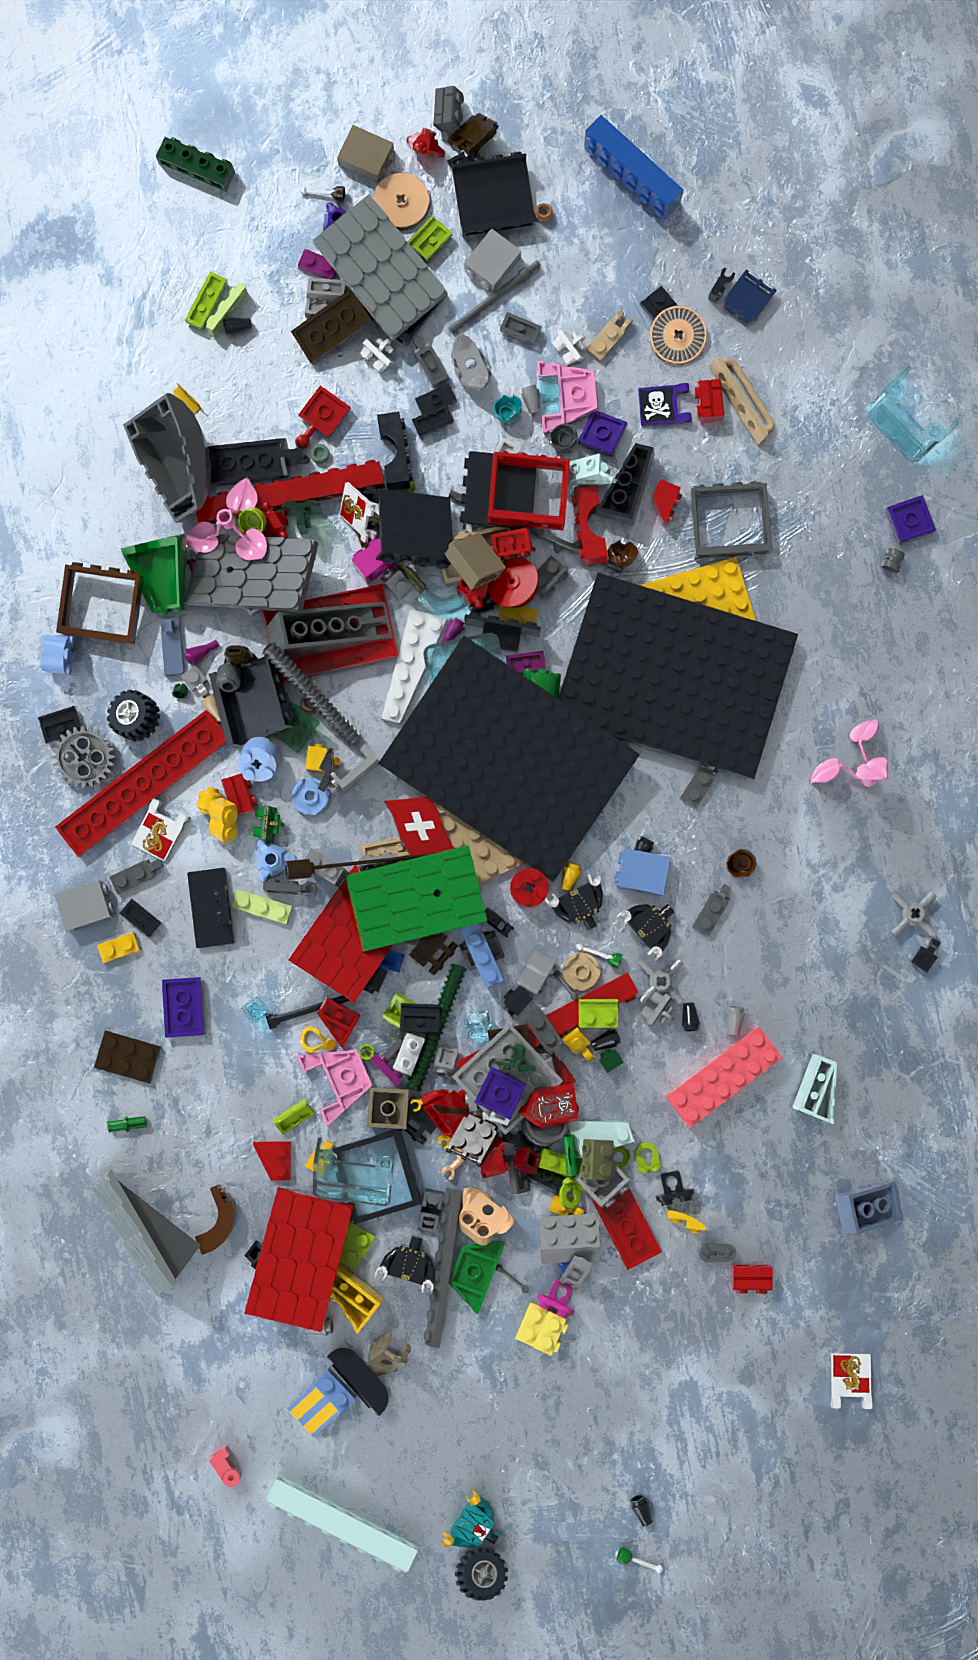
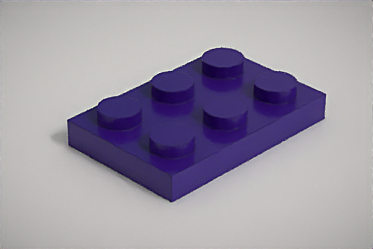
[162,977,205,1038]

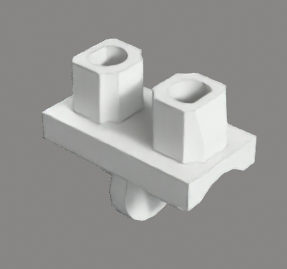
[552,330,586,366]
[360,338,396,372]

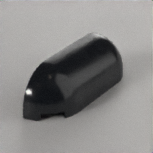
[327,1348,388,1416]

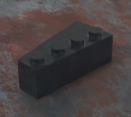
[596,443,655,525]

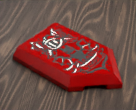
[518,1083,578,1128]

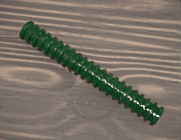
[405,963,467,1092]

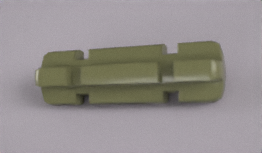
[397,563,427,593]

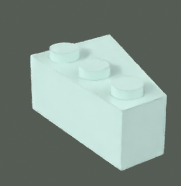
[792,1054,837,1124]
[568,1120,634,1159]

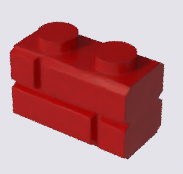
[694,379,725,423]
[221,773,258,817]
[731,1264,773,1294]

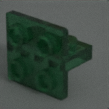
[281,500,323,534]
[273,700,320,753]
[494,1041,536,1074]

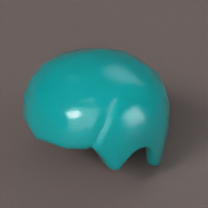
[493,394,522,423]

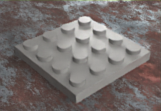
[452,1023,563,1135]

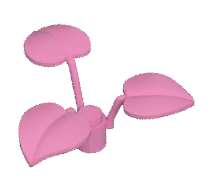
[186,478,267,560]
[811,719,888,787]

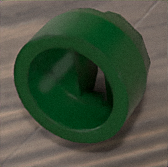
[172,683,188,700]

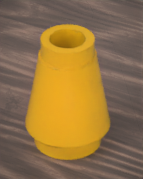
[561,862,582,891]

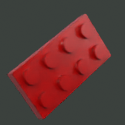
[591,1188,662,1270]

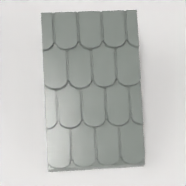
[313,194,447,341]
[92,1170,200,1295]

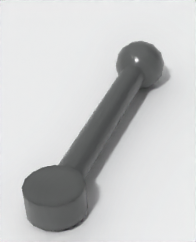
[553,970,578,1000]
[495,1264,529,1293]

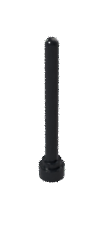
[265,995,350,1030]

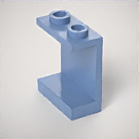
[614,848,670,896]

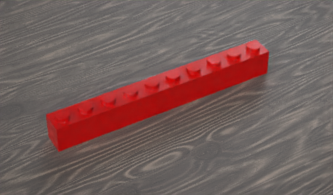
[196,460,385,524]
[456,972,639,1069]

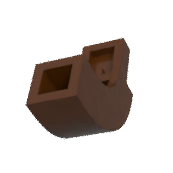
[195,1184,236,1255]

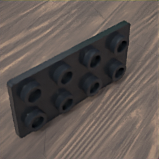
[464,612,541,653]
[187,868,234,948]

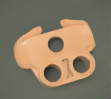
[459,1187,515,1245]

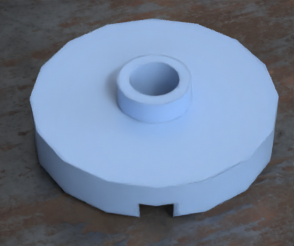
[292,777,330,816]

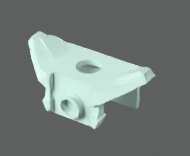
[567,454,617,495]

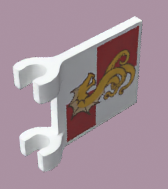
[339,482,379,543]
[131,798,189,862]
[830,1353,872,1409]

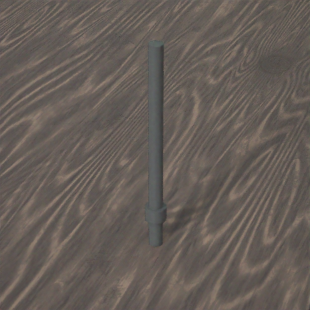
[448,260,541,334]

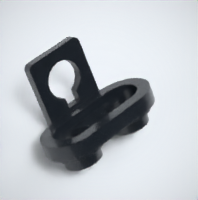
[656,1170,695,1206]

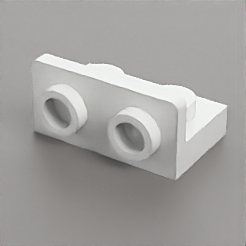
[393,1033,425,1075]

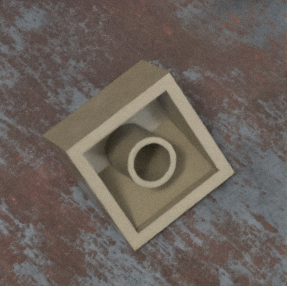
[367,1087,409,1129]

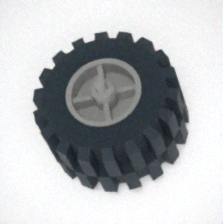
[455,1548,508,1601]

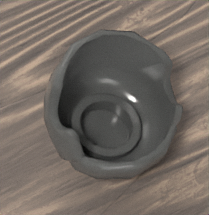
[549,423,578,453]

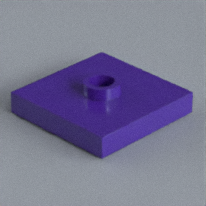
[578,411,628,457]
[886,495,936,544]
[474,1067,527,1120]

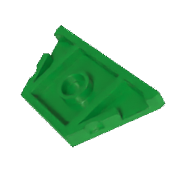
[449,1241,505,1314]

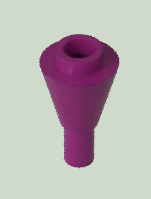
[438,617,466,651]
[184,640,219,666]

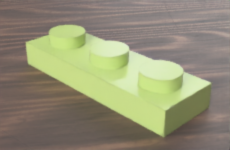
[206,282,248,336]
[231,889,293,924]

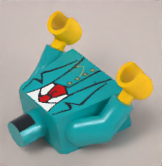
[439,1490,500,1547]

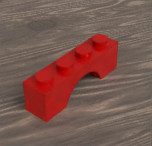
[571,486,608,566]

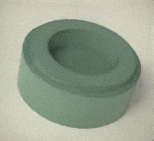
[310,444,330,464]

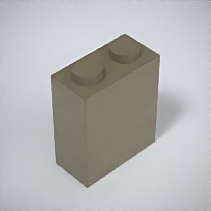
[337,125,396,183]
[445,532,506,590]

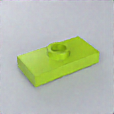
[272,1099,315,1135]

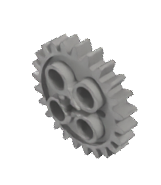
[52,726,115,788]

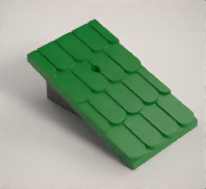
[345,845,487,952]

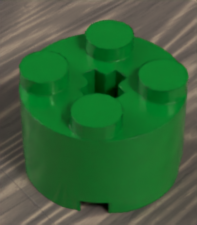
[523,669,561,698]

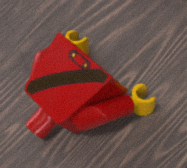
[409,1089,470,1149]

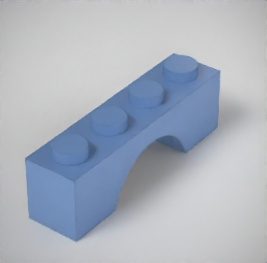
[460,924,504,988]

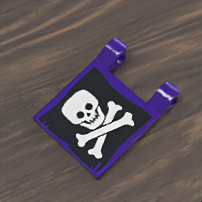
[638,383,692,426]

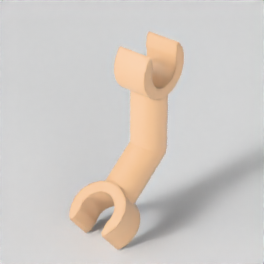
[441,1148,465,1180]

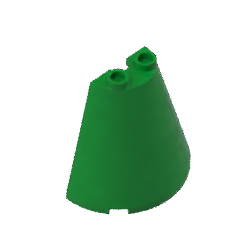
[121,533,187,614]

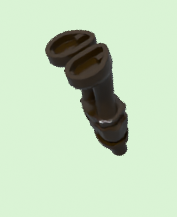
[224,645,258,667]

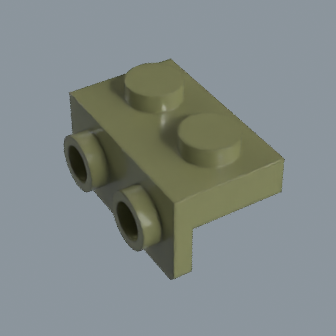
[581,1139,614,1180]

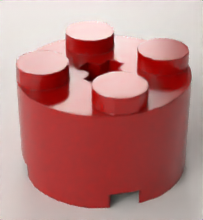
[510,868,549,908]
[477,1136,509,1179]

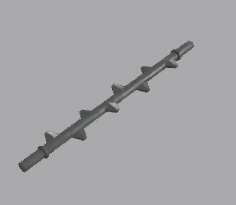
[448,490,623,573]

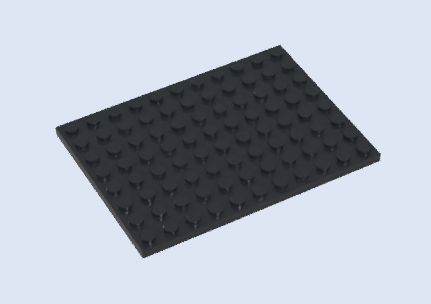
[558,572,798,780]
[378,635,640,882]

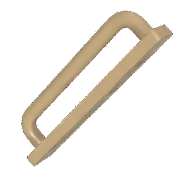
[709,356,775,445]

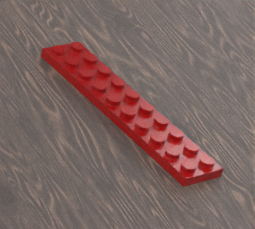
[55,710,226,857]

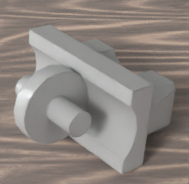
[640,991,674,1027]

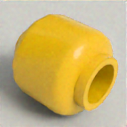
[196,787,224,814]

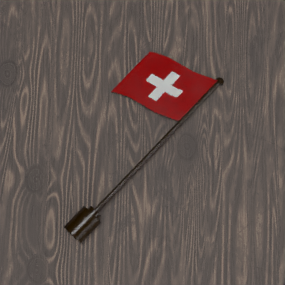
[285,797,454,880]

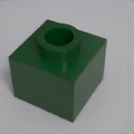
[598,1048,624,1073]

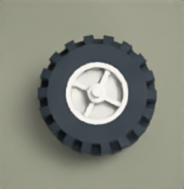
[107,690,160,741]

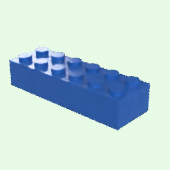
[584,115,684,220]

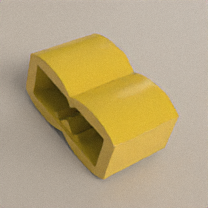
[209,797,238,843]

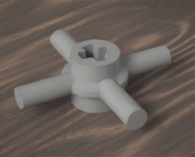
[891,891,937,937]
[638,958,684,1005]

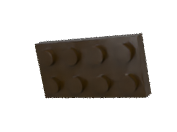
[291,289,373,364]

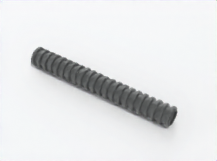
[262,642,361,746]

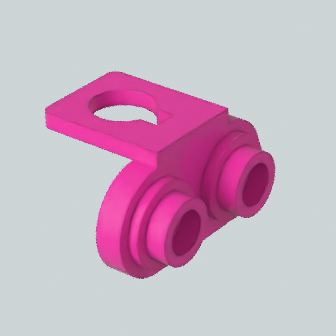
[537,1279,575,1319]

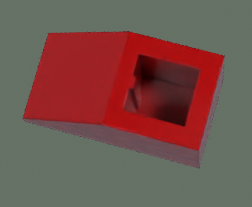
[651,479,682,526]

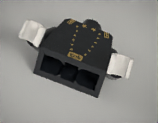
[545,872,603,931]
[617,904,675,961]
[374,1235,435,1294]

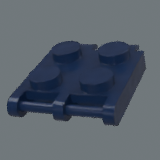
[724,269,777,324]

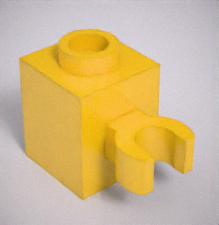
[305,744,341,773]

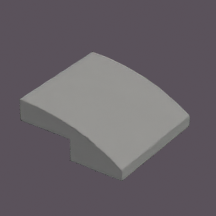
[305,277,346,318]

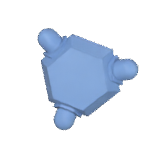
[257,840,297,882]

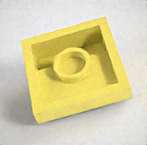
[515,1301,569,1355]

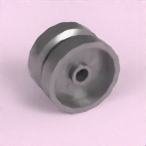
[521,1117,568,1148]

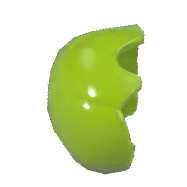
[238,507,267,534]

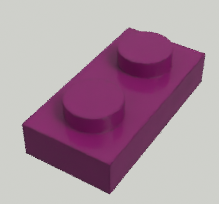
[297,249,336,279]
[506,651,546,674]
[370,1053,403,1087]

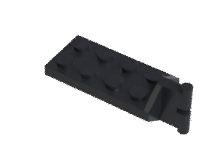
[208,438,310,485]

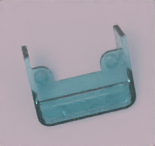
[867,366,962,462]
[423,633,503,685]
[313,1137,397,1206]

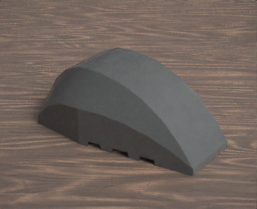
[123,393,212,523]

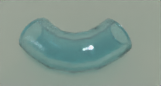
[415,588,468,616]

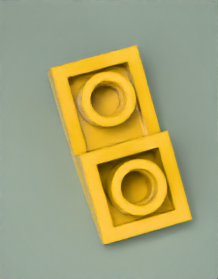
[666,1209,706,1233]

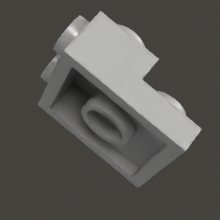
[575,1162,630,1208]

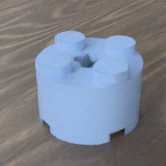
[40,634,77,675]
[238,737,280,781]

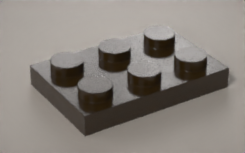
[94,1030,161,1084]

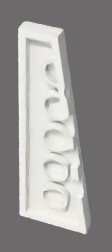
[381,609,447,724]

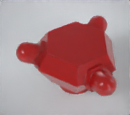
[406,127,445,158]
[262,502,288,539]
[456,578,490,609]

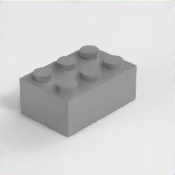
[539,1214,601,1263]

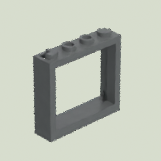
[689,481,772,559]

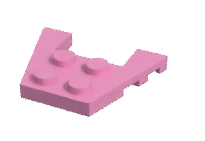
[537,360,598,434]
[296,1050,373,1126]

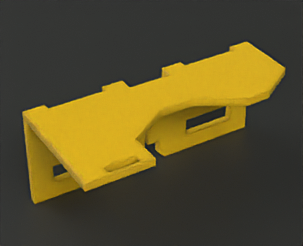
[173,382,201,414]

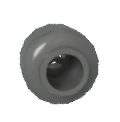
[216,663,242,692]

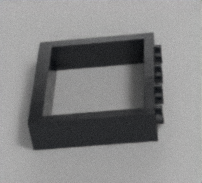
[330,1129,422,1224]

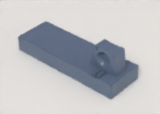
[160,617,184,676]

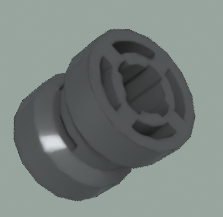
[881,548,905,573]

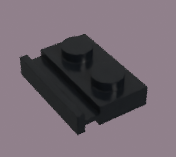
[640,286,678,321]
[38,706,81,744]
[400,1003,440,1034]

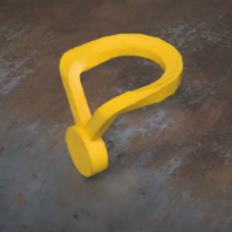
[300,1026,336,1053]

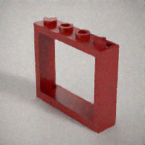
[487,450,570,531]

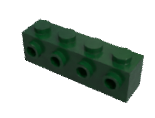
[156,136,235,192]

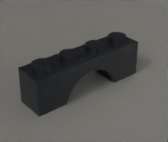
[377,411,413,490]

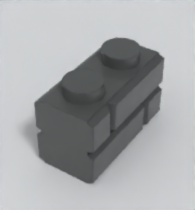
[433,86,464,132]

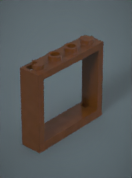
[56,562,144,644]

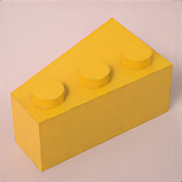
[331,1263,384,1334]

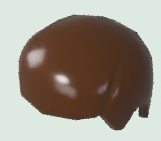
[607,540,639,567]
[726,849,757,878]

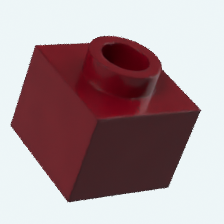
[513,1147,541,1174]

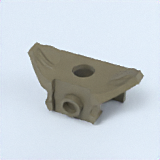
[368,1332,411,1377]

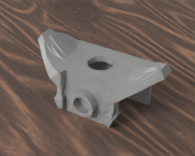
[451,333,491,391]

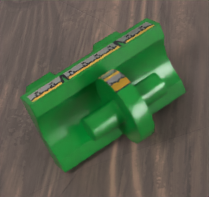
[253,805,285,842]

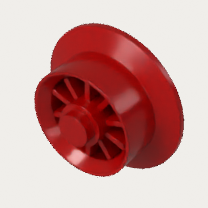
[488,558,538,608]

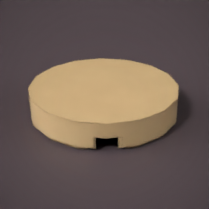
[562,952,601,991]

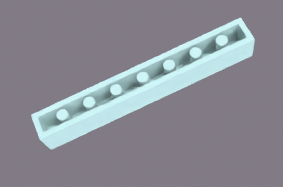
[266,1475,419,1573]

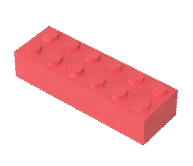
[665,1026,783,1128]

